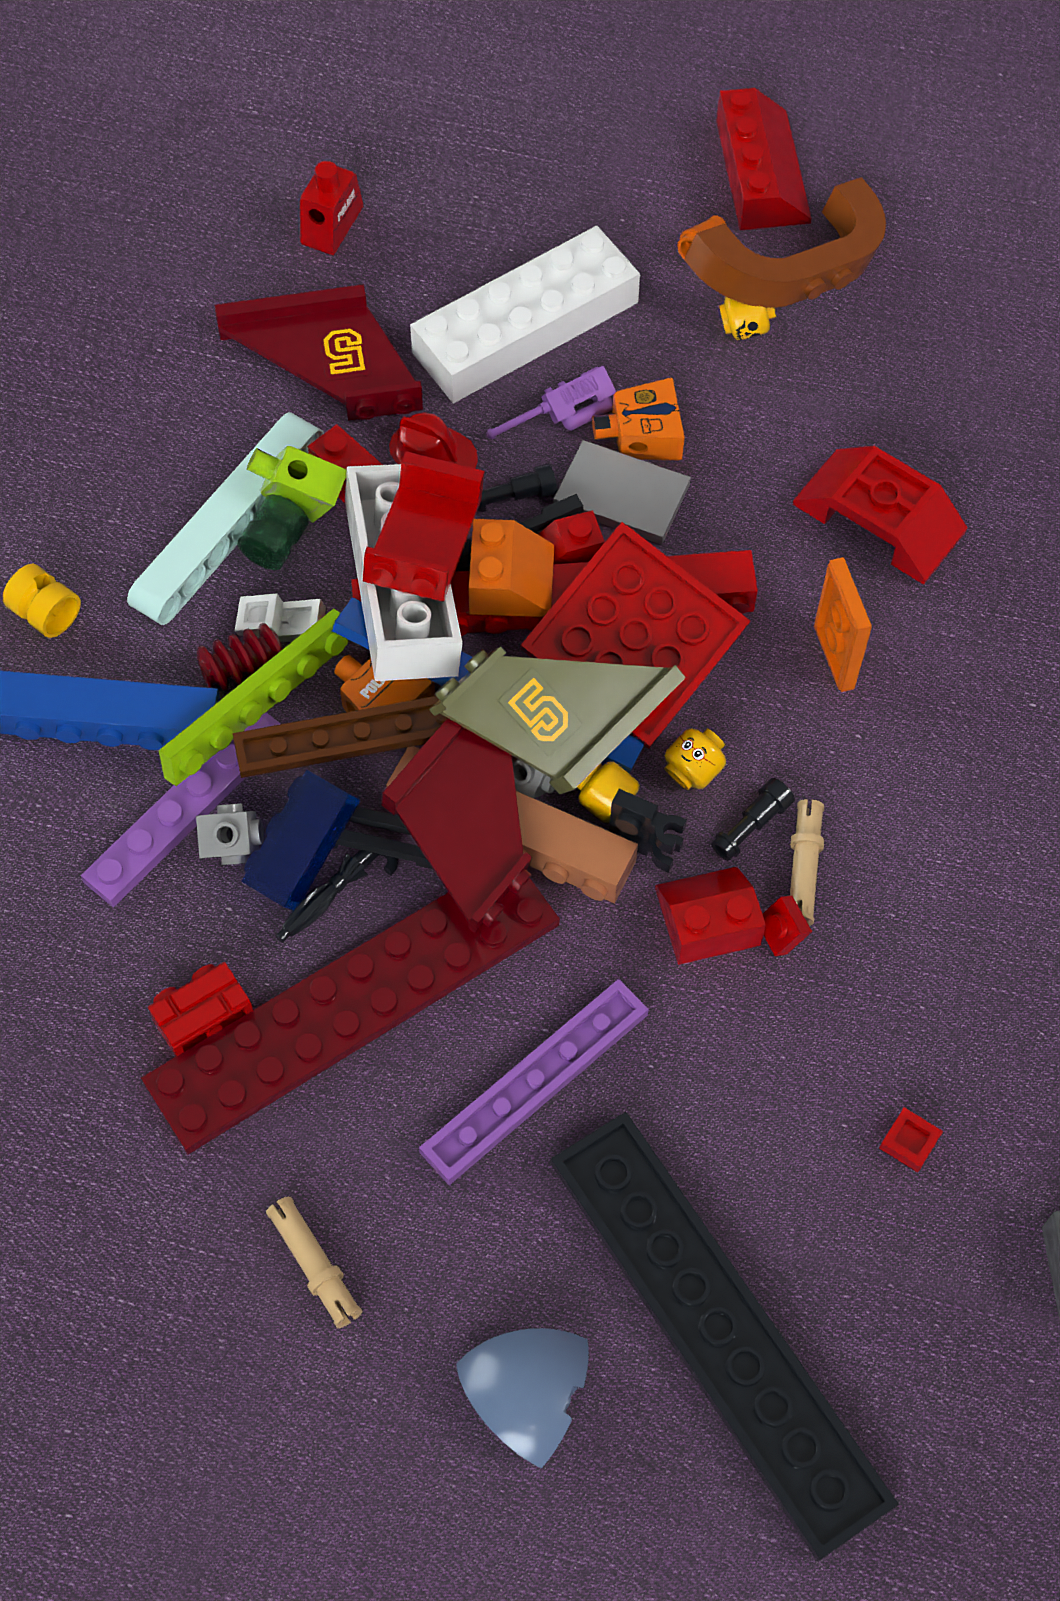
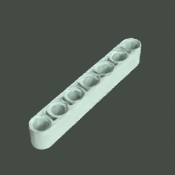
[127,412,324,625]

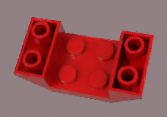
[792,446,967,585]

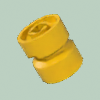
[2,563,81,638]

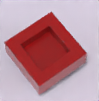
[762,896,812,956]
[879,1107,943,1173]

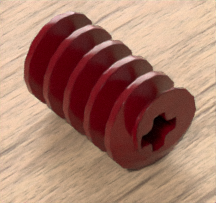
[197,623,283,692]

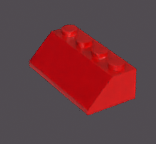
[716,88,812,230]

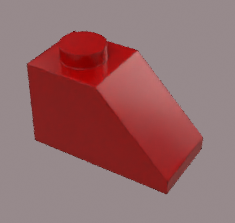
[538,510,605,564]

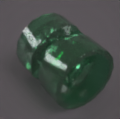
[237,494,309,571]

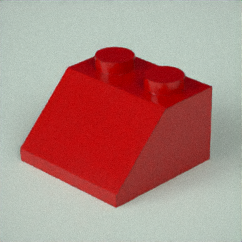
[655,867,766,965]

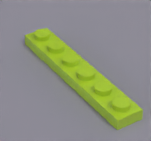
[159,608,348,786]

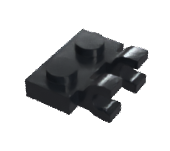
[609,789,687,873]

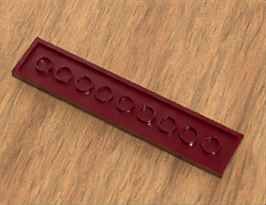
[141,878,560,1155]

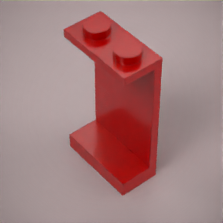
[363,452,485,602]

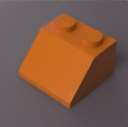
[469,519,554,617]

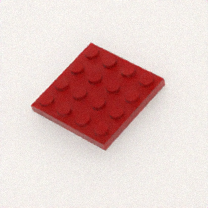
[520,522,750,749]

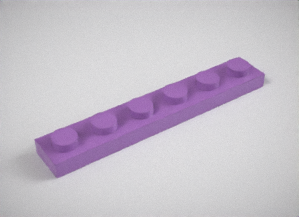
[80,712,281,908]
[419,979,649,1185]

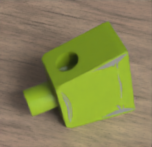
[247,446,346,523]

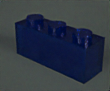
[241,769,360,910]

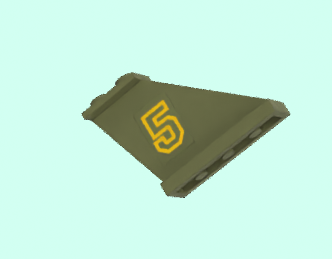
[429,646,686,794]

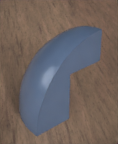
[456,1328,589,1468]

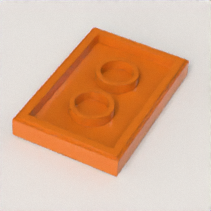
[814,557,872,692]

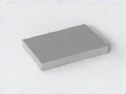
[553,440,691,545]

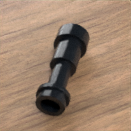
[477,463,558,512]
[711,778,795,861]

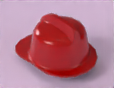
[389,412,478,469]

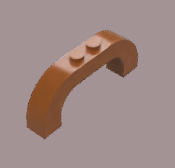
[684,177,886,308]

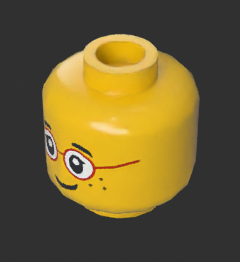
[664,728,726,790]

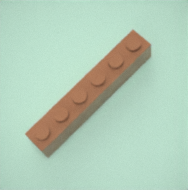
[386,746,638,904]

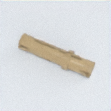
[790,799,824,926]
[266,1196,362,1328]

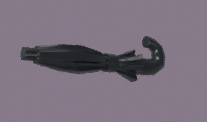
[275,850,399,943]

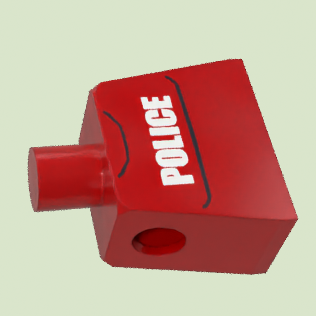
[300,161,363,256]

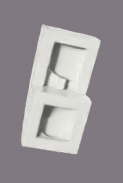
[234,593,326,642]

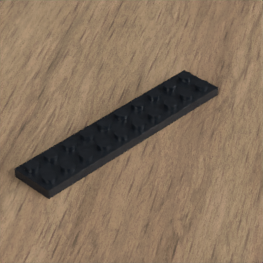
[550,1112,899,1562]

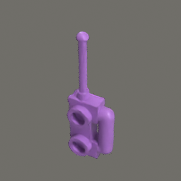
[486,365,616,439]

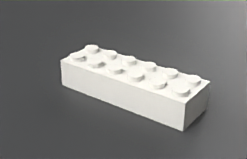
[410,226,640,403]
[345,464,462,681]

